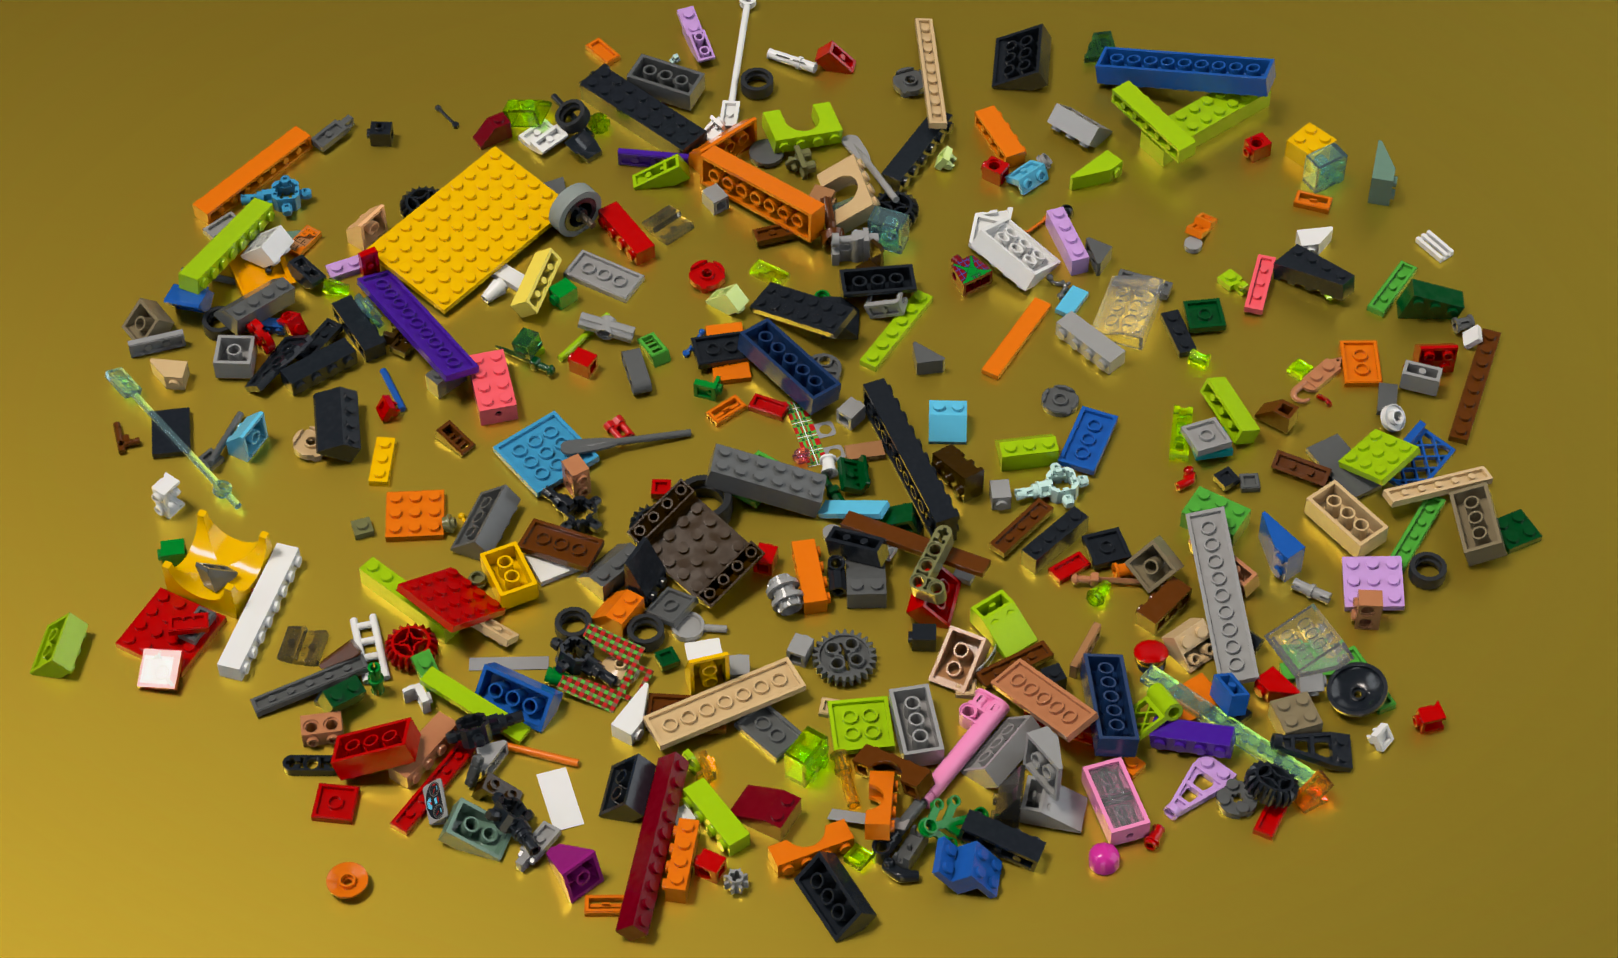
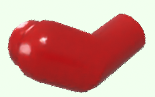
[1175,466,1196,491]

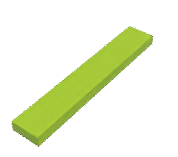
[420,666,531,745]

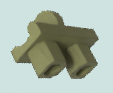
[785,145,816,180]

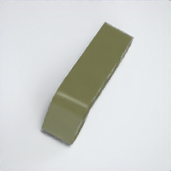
[909,525,954,605]

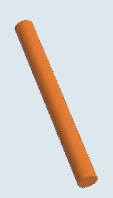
[507,742,580,767]

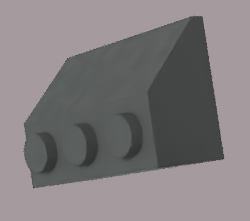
[576,543,636,601]

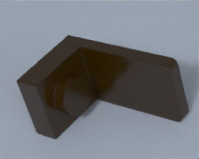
[855,238,884,269]
[471,772,523,800]

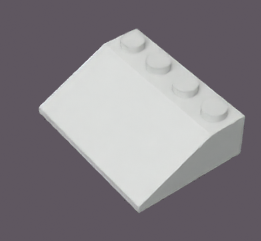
[971,217,1061,291]

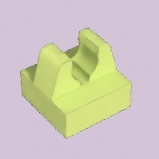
[934,146,957,170]

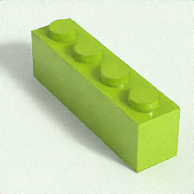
[1200,377,1260,444]
[682,777,750,857]

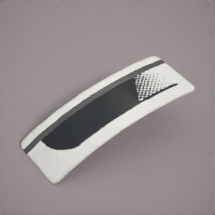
[976,645,996,672]

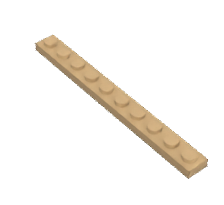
[915,18,947,129]

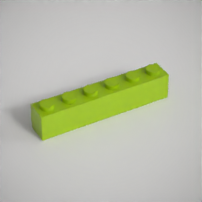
[1111,81,1196,163]
[359,557,459,644]

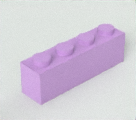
[1045,207,1089,276]

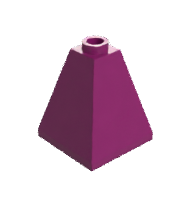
[546,844,604,904]

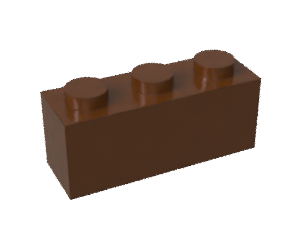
[1136,576,1192,636]

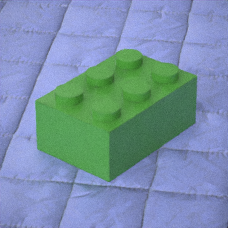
[1180,486,1251,548]

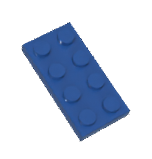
[1058,406,1118,476]

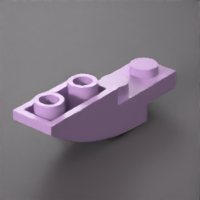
[677,6,715,63]

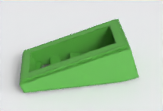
[637,332,671,368]

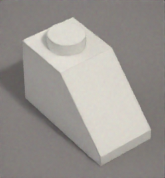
[1295,226,1333,255]

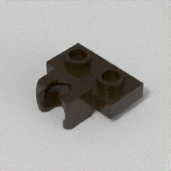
[383,323,414,358]

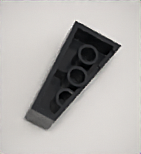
[1274,244,1355,301]

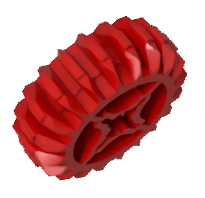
[385,622,439,673]

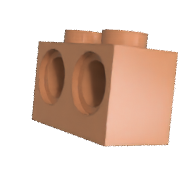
[561,453,591,498]
[1351,589,1383,630]
[300,711,344,747]

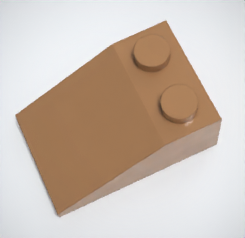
[928,625,991,693]

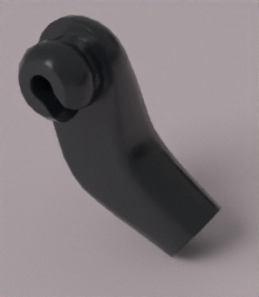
[882,857,919,883]

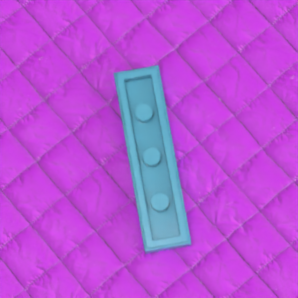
[818,500,890,519]

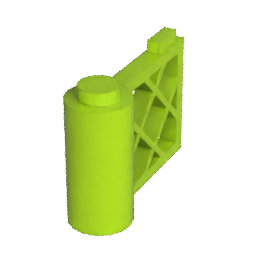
[1133,683,1183,741]

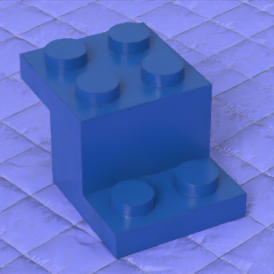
[932,836,1002,899]

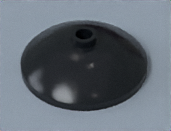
[1327,662,1388,717]

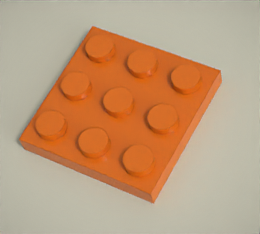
[385,490,445,542]

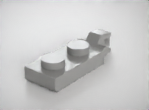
[515,821,562,873]

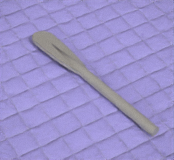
[842,135,899,203]

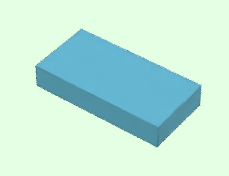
[1055,285,1089,317]

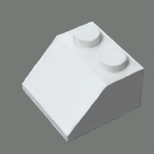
[240,225,294,268]

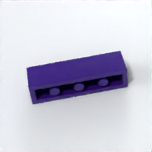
[1149,716,1236,758]

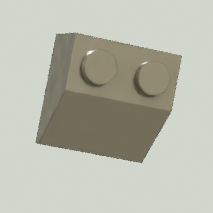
[122,298,175,340]
[1124,535,1184,594]

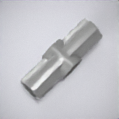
[577,312,636,343]

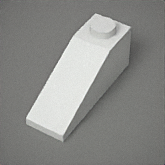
[611,682,649,746]

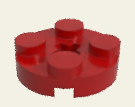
[689,260,725,294]
[245,318,276,355]

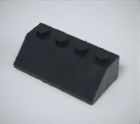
[839,264,917,298]
[313,387,361,462]
[794,851,877,942]

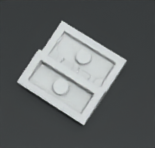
[518,118,568,155]

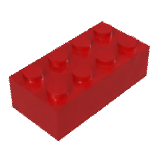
[331,717,421,781]

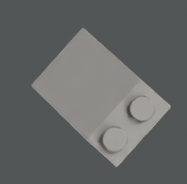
[1023,726,1063,801]

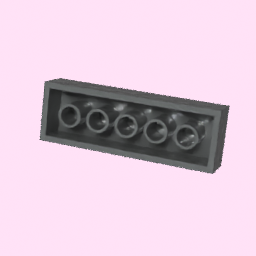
[705,443,827,518]

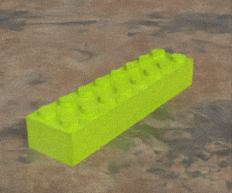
[1140,90,1271,167]

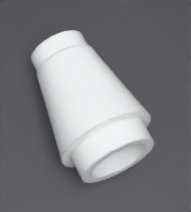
[481,278,508,304]

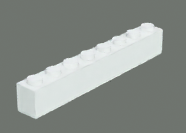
[217,543,302,681]

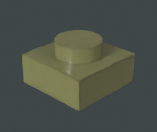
[350,517,375,540]

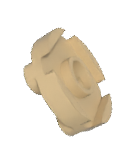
[293,426,324,462]

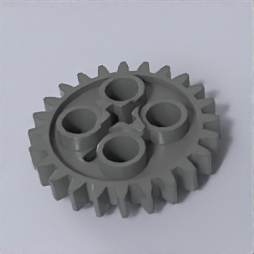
[812,629,877,687]

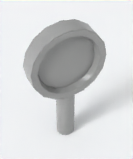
[671,612,727,643]

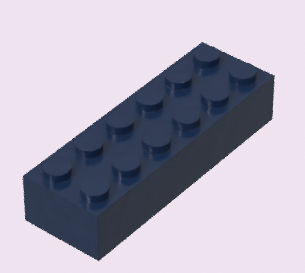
[737,318,841,415]
[1080,653,1140,757]

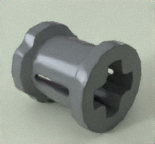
[1451,314,1475,334]

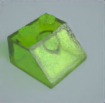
[503,99,552,127]

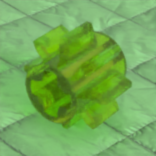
[588,112,610,134]

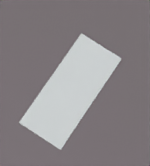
[536,767,584,830]

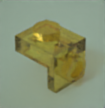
[696,750,717,784]

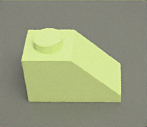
[705,284,749,315]

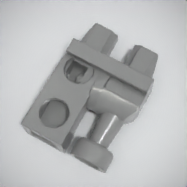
[831,228,879,266]

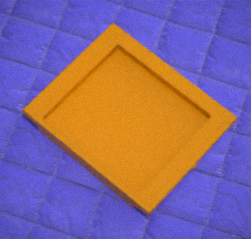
[228,245,296,296]

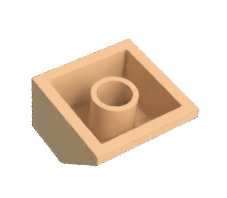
[346,204,388,251]

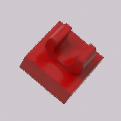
[376,395,401,422]

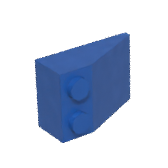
[1258,511,1305,583]

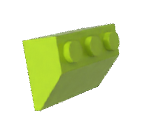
[995,434,1059,472]
[30,612,89,679]

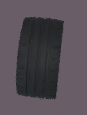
[685,475,733,524]

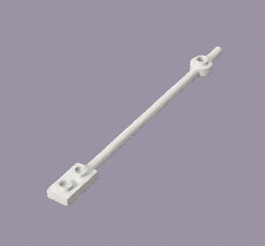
[720,0,756,130]

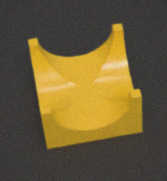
[161,509,273,619]

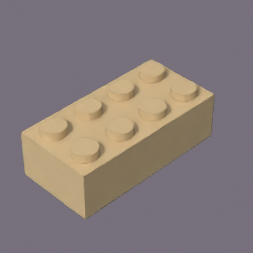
[1304,480,1389,557]

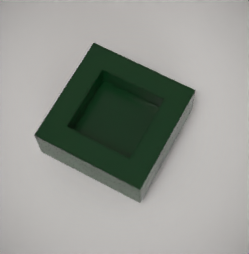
[654,646,680,672]

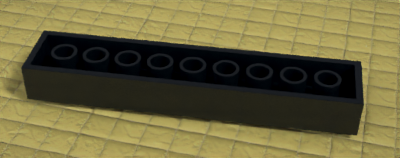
[863,378,960,541]

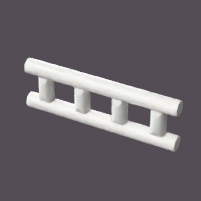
[350,613,391,685]

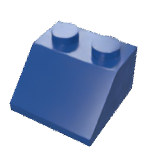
[164,284,214,313]

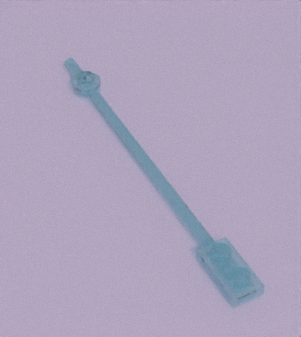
[105,367,242,509]

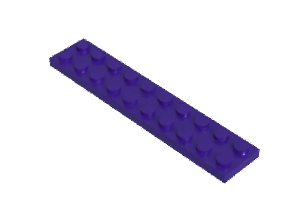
[357,270,479,382]

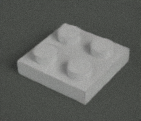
[1180,417,1232,457]

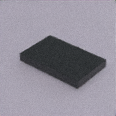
[691,331,751,369]
[151,407,191,459]

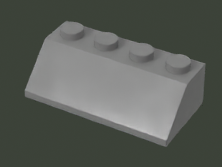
[960,715,1041,788]

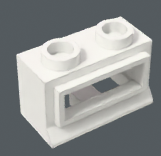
[151,472,185,519]

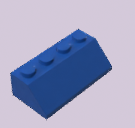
[475,662,563,732]

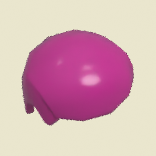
[1089,842,1120,875]

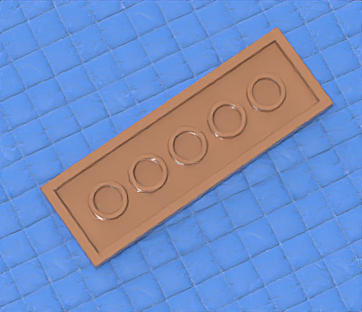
[990,658,1099,742]

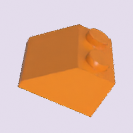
[591,589,645,638]

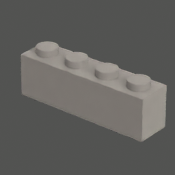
[1055,311,1126,375]

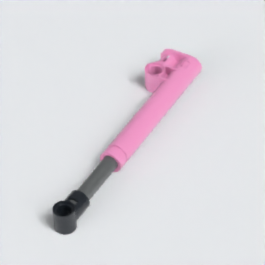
[872,688,1010,865]

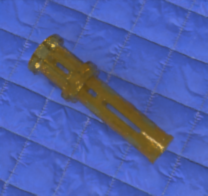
[830,749,860,809]

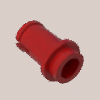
[1144,824,1165,851]

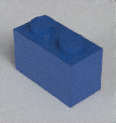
[1209,673,1250,717]

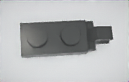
[311,114,355,152]

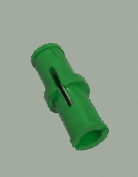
[367,662,385,696]

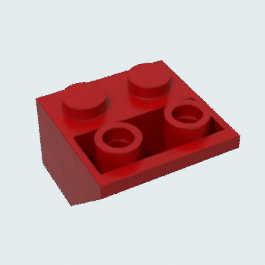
[1413,343,1458,373]

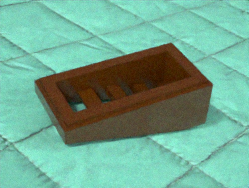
[434,420,476,457]
[320,639,362,669]

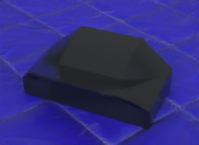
[564,131,602,163]
[287,254,326,289]

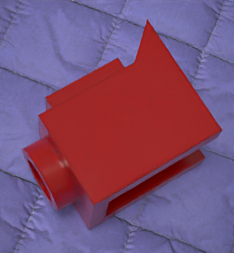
[1412,700,1446,734]

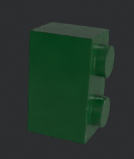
[317,675,366,713]

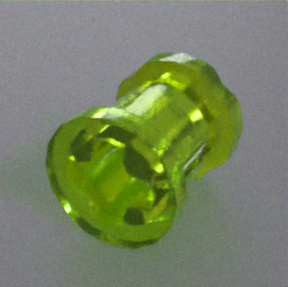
[1187,348,1211,370]

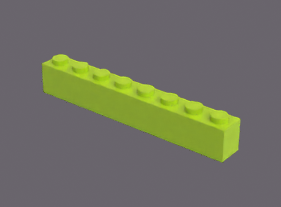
[178,198,275,294]

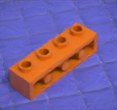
[662,818,700,904]

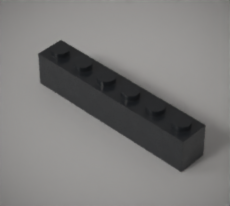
[881,112,954,191]

